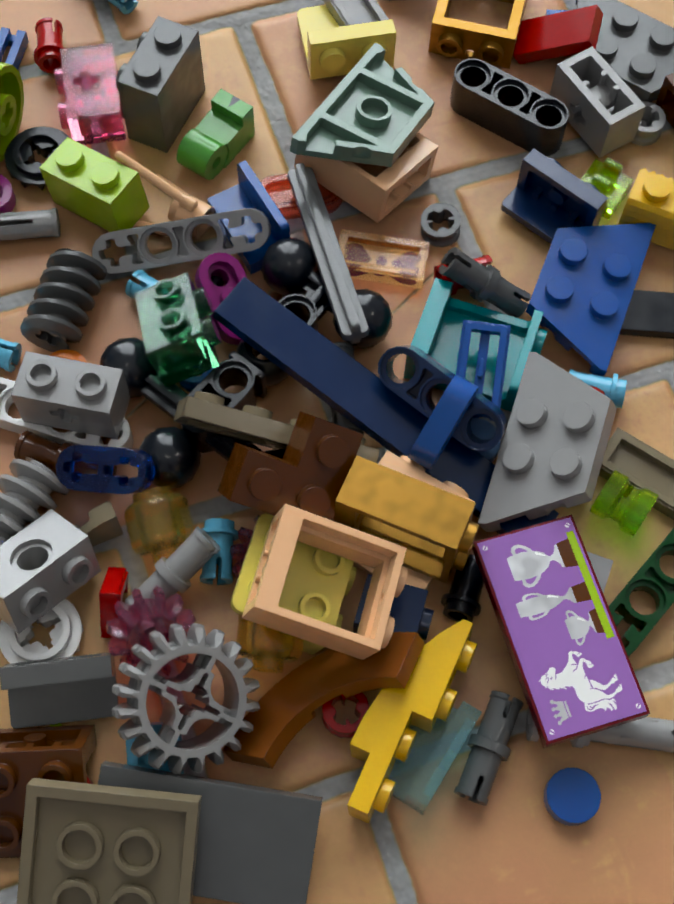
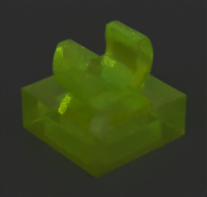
[581,157,634,220]

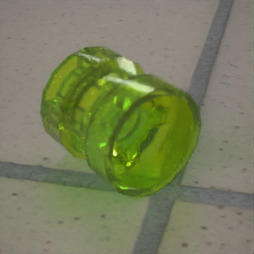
[590,470,659,537]

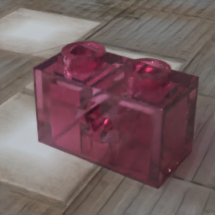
[54,43,127,145]

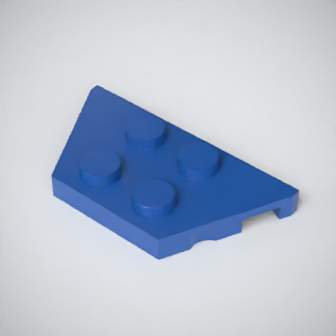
[526,223,656,376]

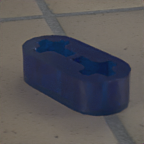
[56,445,155,494]

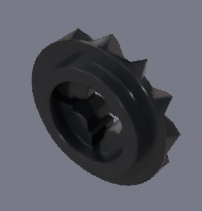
[5,126,70,191]

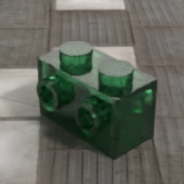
[134,272,222,387]

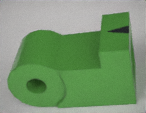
[177,89,255,180]

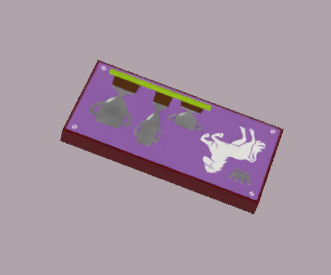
[472,514,650,748]

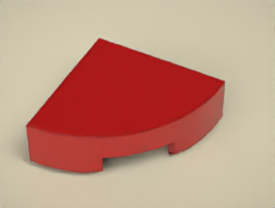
[99,567,129,639]

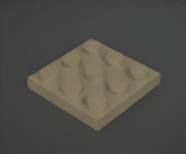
[17,778,202,904]

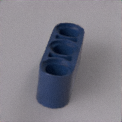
[378,345,507,452]

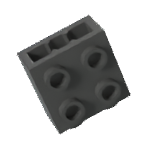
[116,16,205,153]

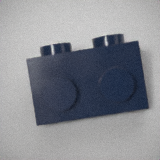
[501,148,608,244]

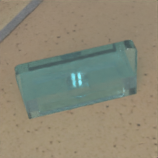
[388,701,482,815]

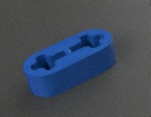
[408,374,479,470]

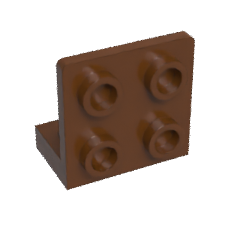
[0,725,96,858]

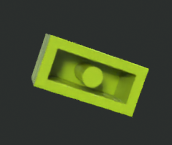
[39,137,150,232]

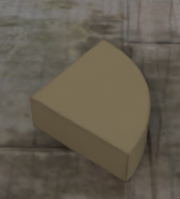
[74,501,123,547]

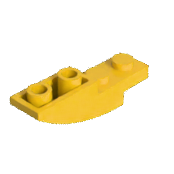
[347,619,478,824]

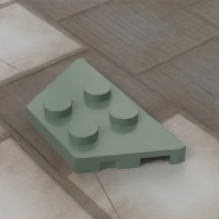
[290,43,435,167]

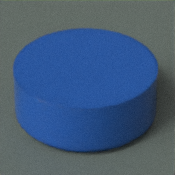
[544,768,601,826]

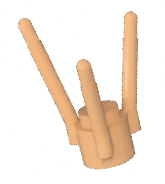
[114,151,215,239]

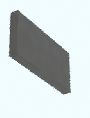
[98,761,323,904]

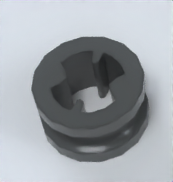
[421,203,461,247]

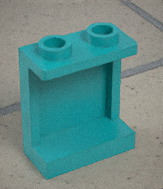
[404,277,548,412]

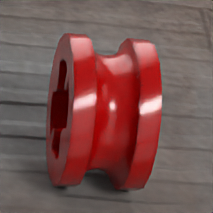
[322,693,370,738]

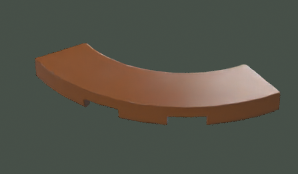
[223,632,425,769]

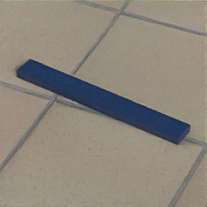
[213,276,559,534]

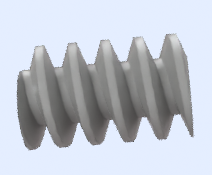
[0,457,70,545]

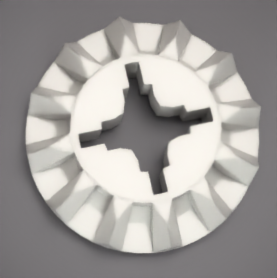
[0,598,84,664]

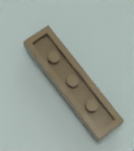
[174,391,380,463]

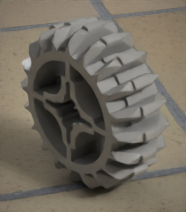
[112,623,261,774]

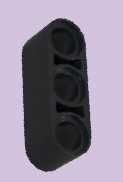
[450,58,569,156]

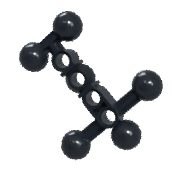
[100,238,393,489]

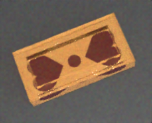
[338,229,430,289]

